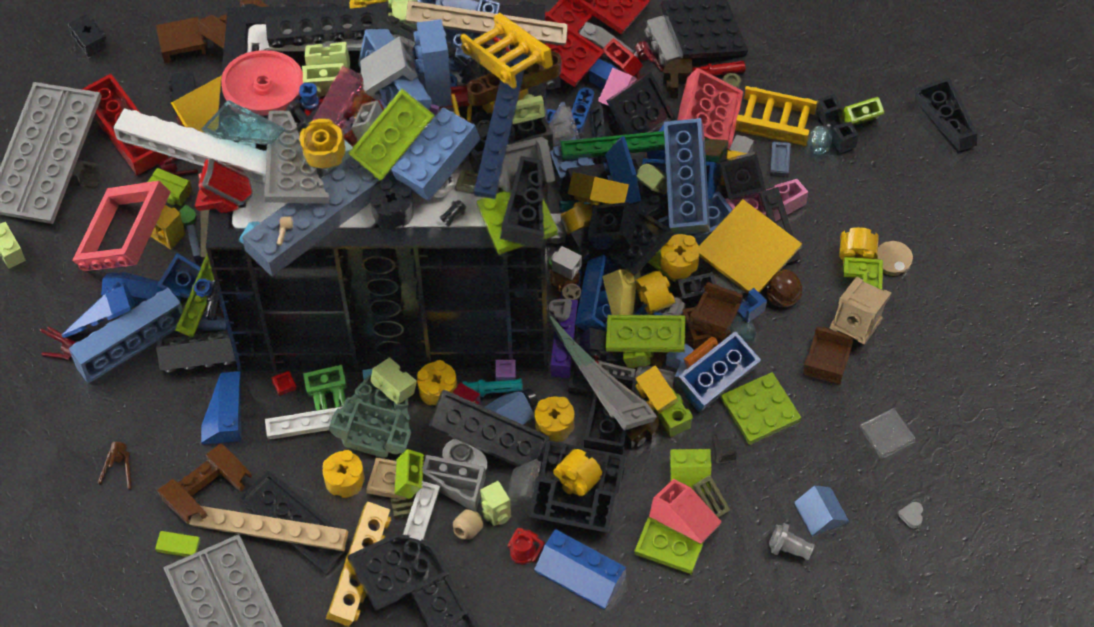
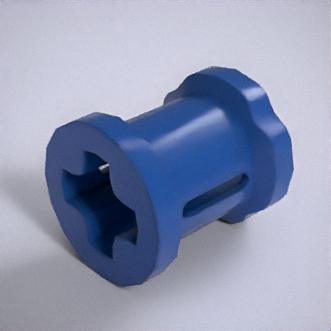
[299,83,319,110]

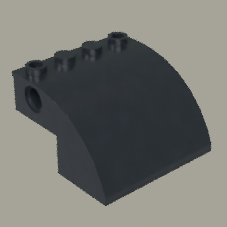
[528,440,627,533]

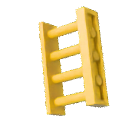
[460,13,553,89]
[735,86,817,146]

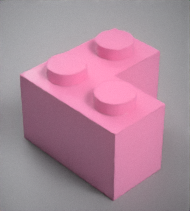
[598,68,637,106]

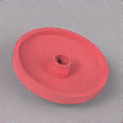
[221,50,303,116]

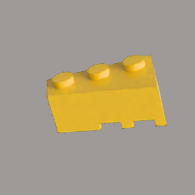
[568,172,629,205]

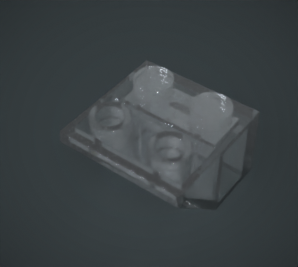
[549,102,580,147]

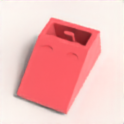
[649,479,722,544]

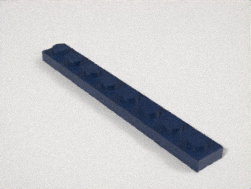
[474,52,528,199]

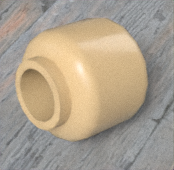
[453,510,483,540]

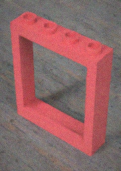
[72,181,171,272]

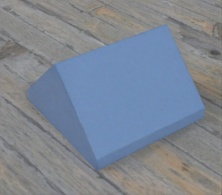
[484,391,535,425]
[794,485,849,537]

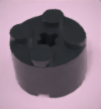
[370,179,414,230]

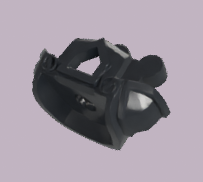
[453,37,506,85]

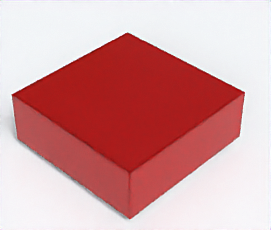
[271,370,297,396]

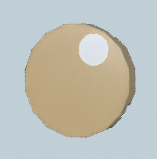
[877,241,913,276]

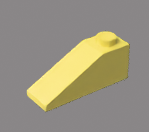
[602,269,636,315]

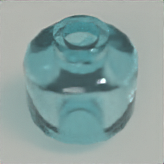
[808,126,833,155]

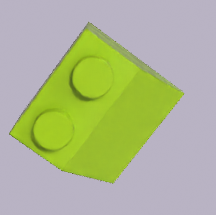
[670,449,711,496]

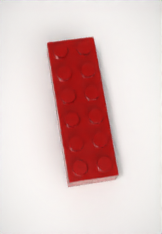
[81,74,168,175]

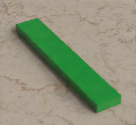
[560,131,665,160]

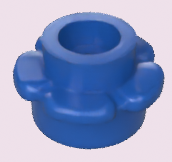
[194,279,213,297]

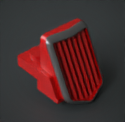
[194,158,253,213]

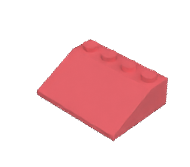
[677,68,743,150]

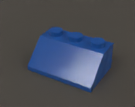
[603,136,641,204]

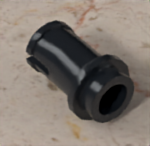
[440,200,466,226]

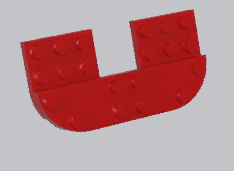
[545,0,651,87]

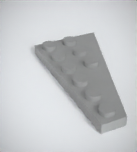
[265,110,329,203]

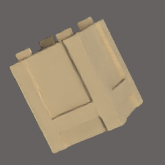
[830,277,891,345]

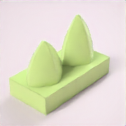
[513,94,545,124]

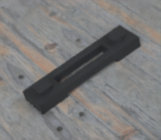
[377,15,457,59]
[759,187,801,263]

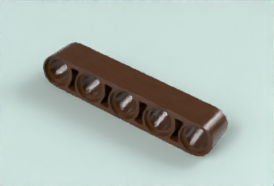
[467,51,562,107]

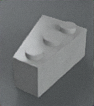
[422,455,486,511]

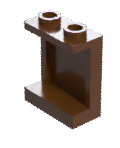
[156,17,208,63]
[688,282,743,340]
[803,326,854,384]

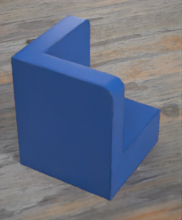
[738,288,767,323]

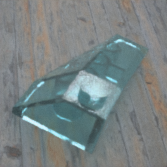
[202,100,285,145]

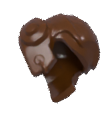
[763,269,803,308]

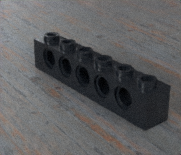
[265,5,387,48]

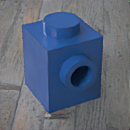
[589,59,617,89]

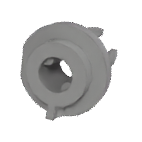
[769,523,815,560]

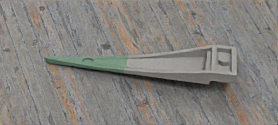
[548,316,657,430]

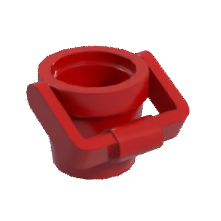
[507,528,545,565]

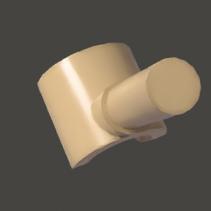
[277,217,293,246]

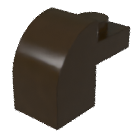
[663,59,692,98]
[626,411,659,450]

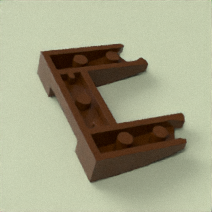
[198,0,269,48]
[157,443,252,524]

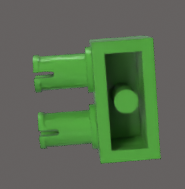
[303,365,348,411]

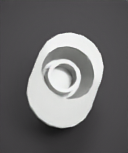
[443,439,487,470]

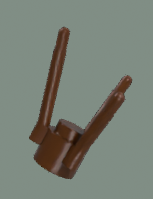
[98,442,131,490]

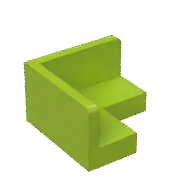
[843,257,883,290]

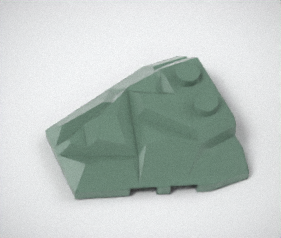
[329,375,411,458]

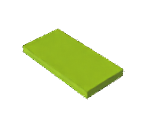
[348,88,435,181]
[606,315,685,352]

